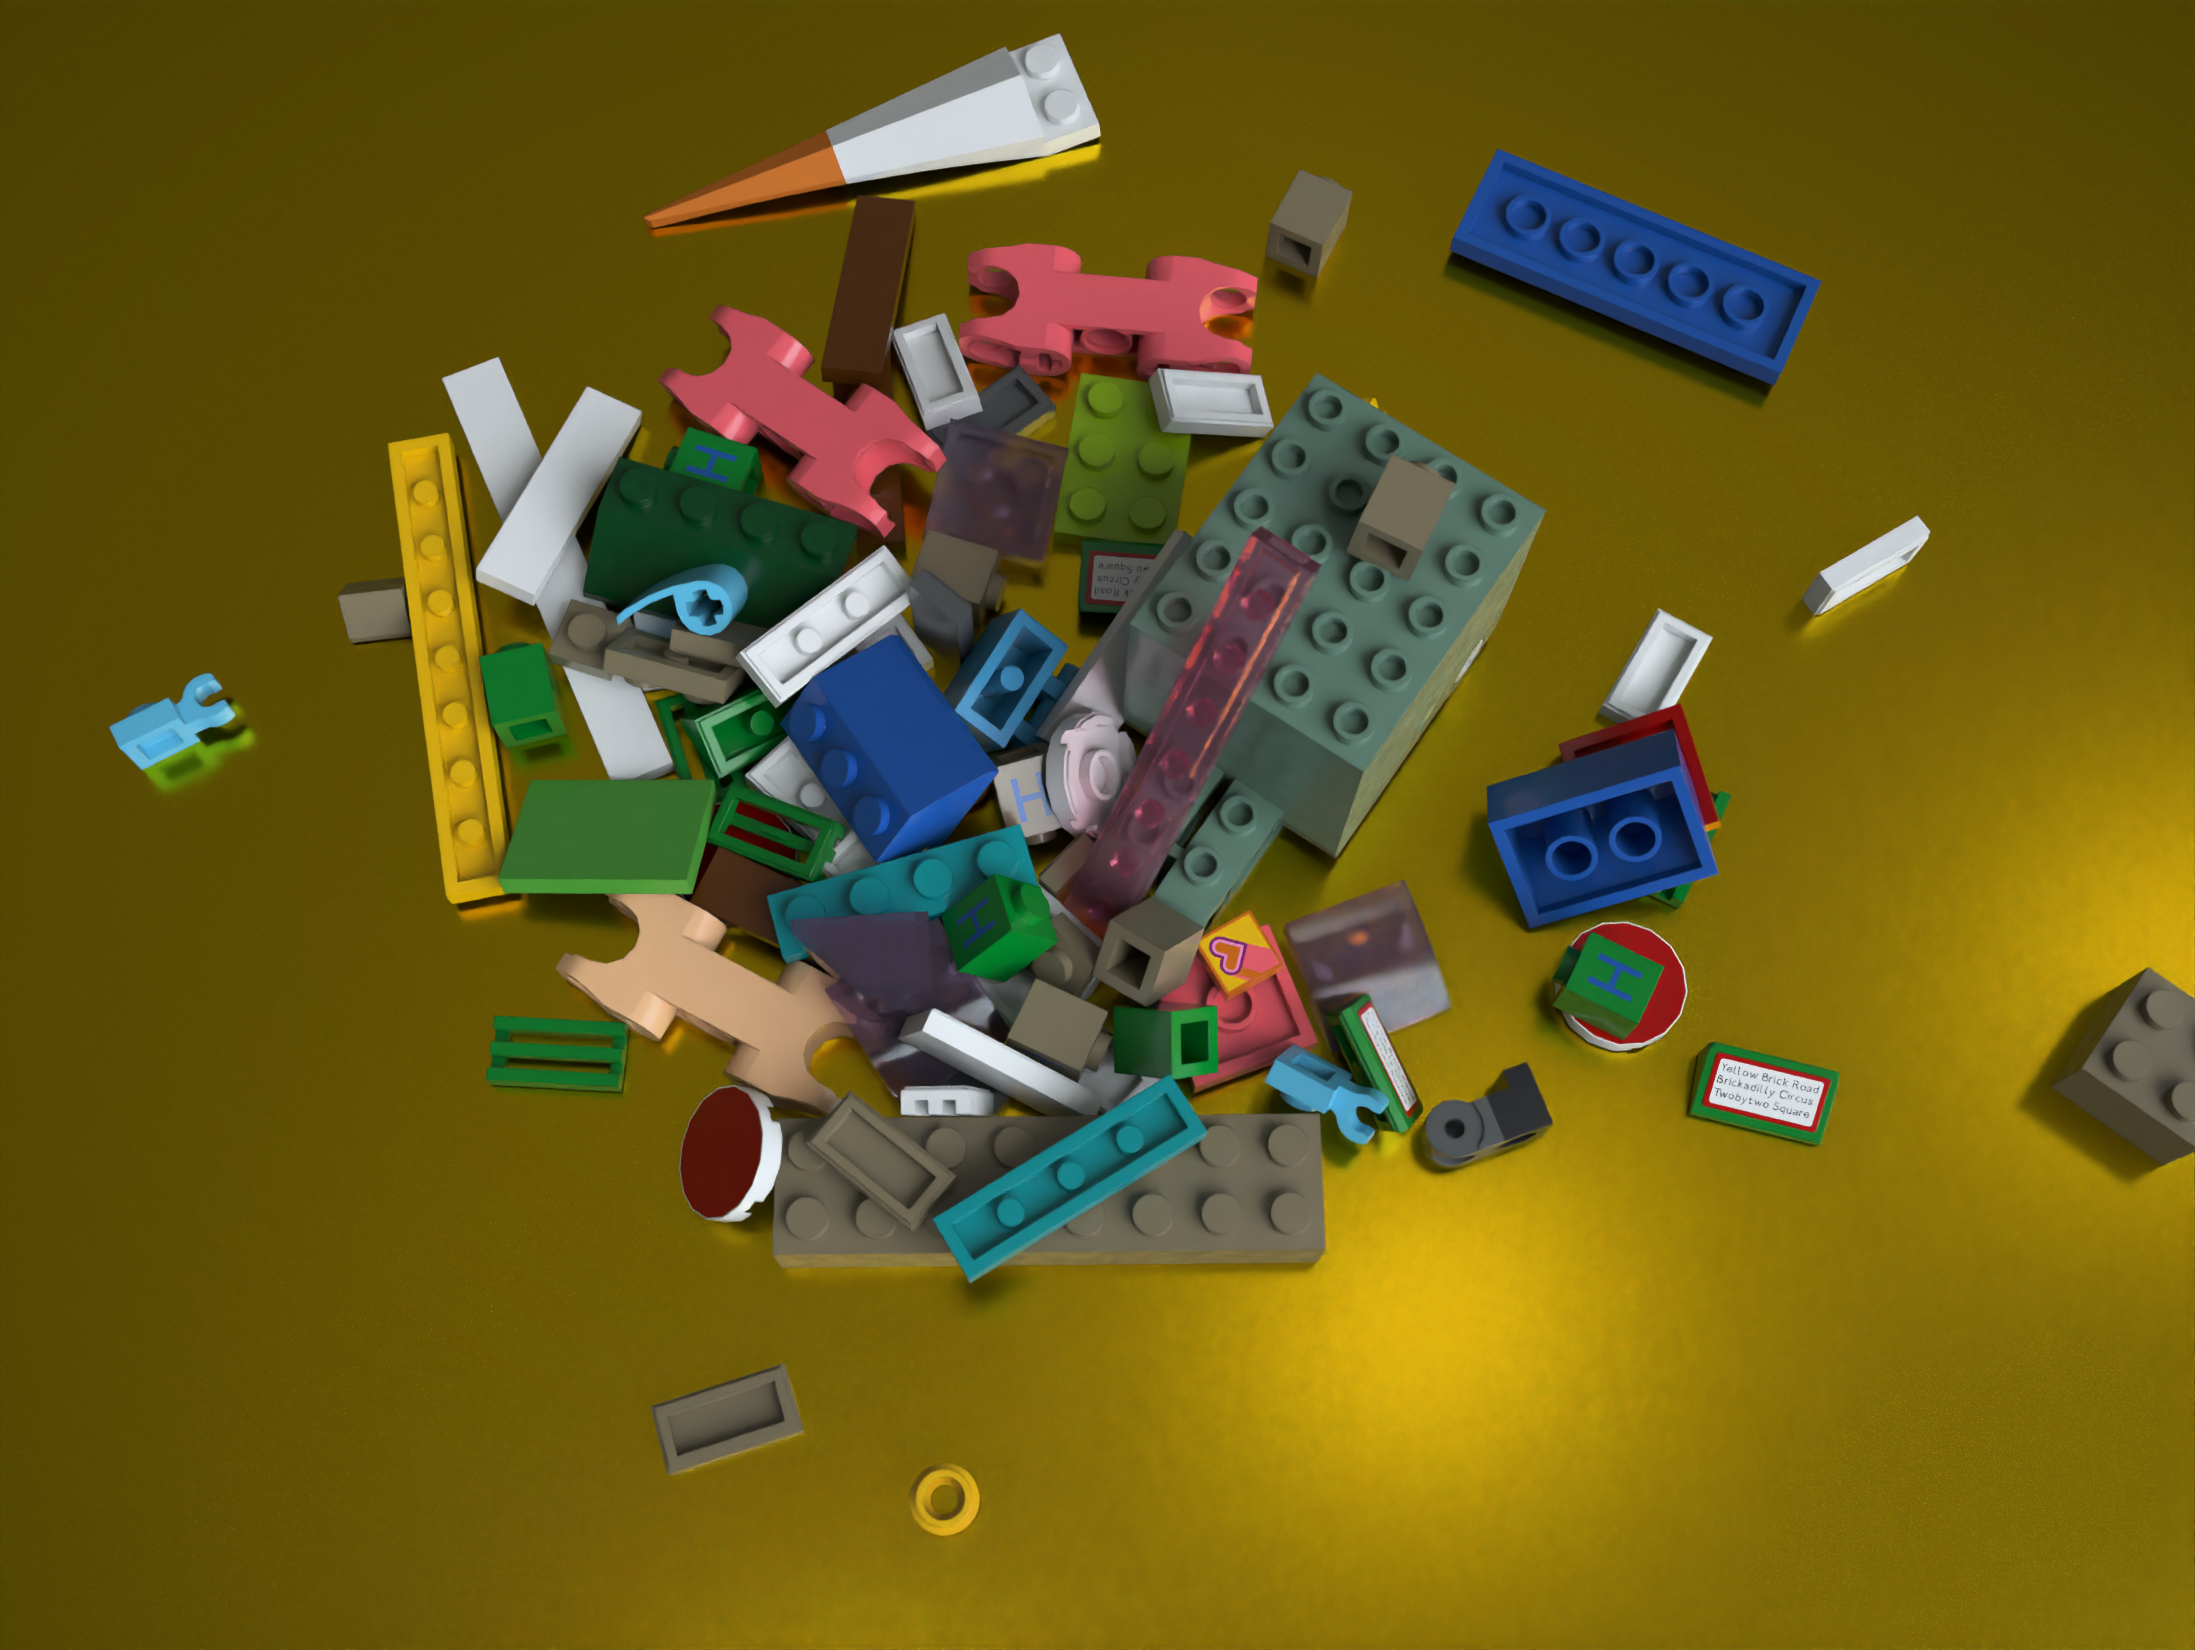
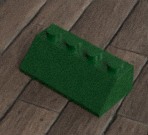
[583,457,859,629]

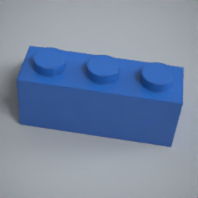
[780,635,999,862]
[1487,729,1719,928]

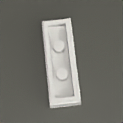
[736,545,912,708]
[898,1008,1103,1116]

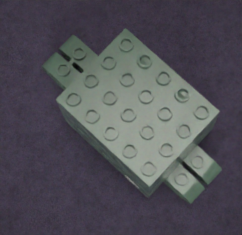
[1086,372,1546,936]

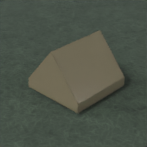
[338,577,412,643]

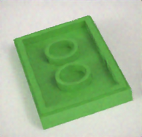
[498,780,719,894]

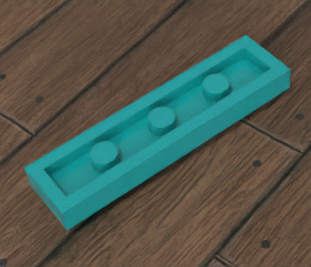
[767,824,1039,963]
[932,1074,1207,1283]

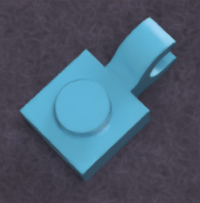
[109,673,236,770]
[1265,1044,1390,1144]

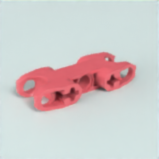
[959,243,1258,382]
[657,305,947,538]

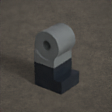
[1419,1062,1553,1167]

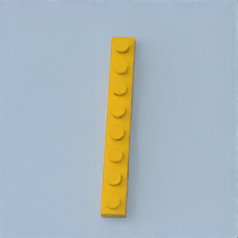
[387,433,510,904]

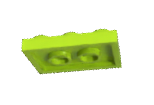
[1053,373,1192,546]

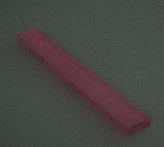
[1063,526,1322,941]

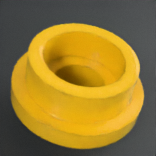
[910,1463,980,1536]

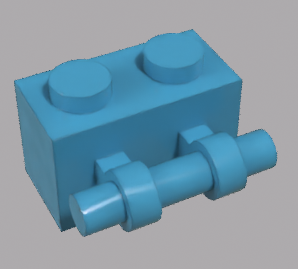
[943,608,1080,753]

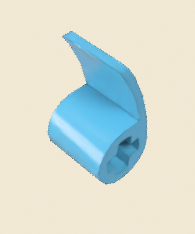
[615,563,748,635]

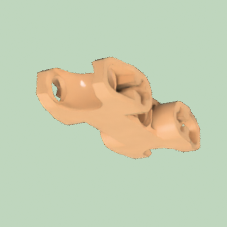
[556,894,893,1118]

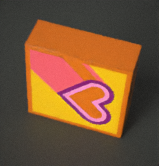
[1196,910,1284,1002]

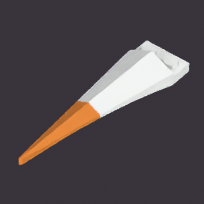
[643,33,1101,228]

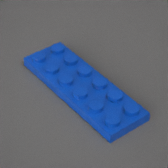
[1450,149,1821,385]

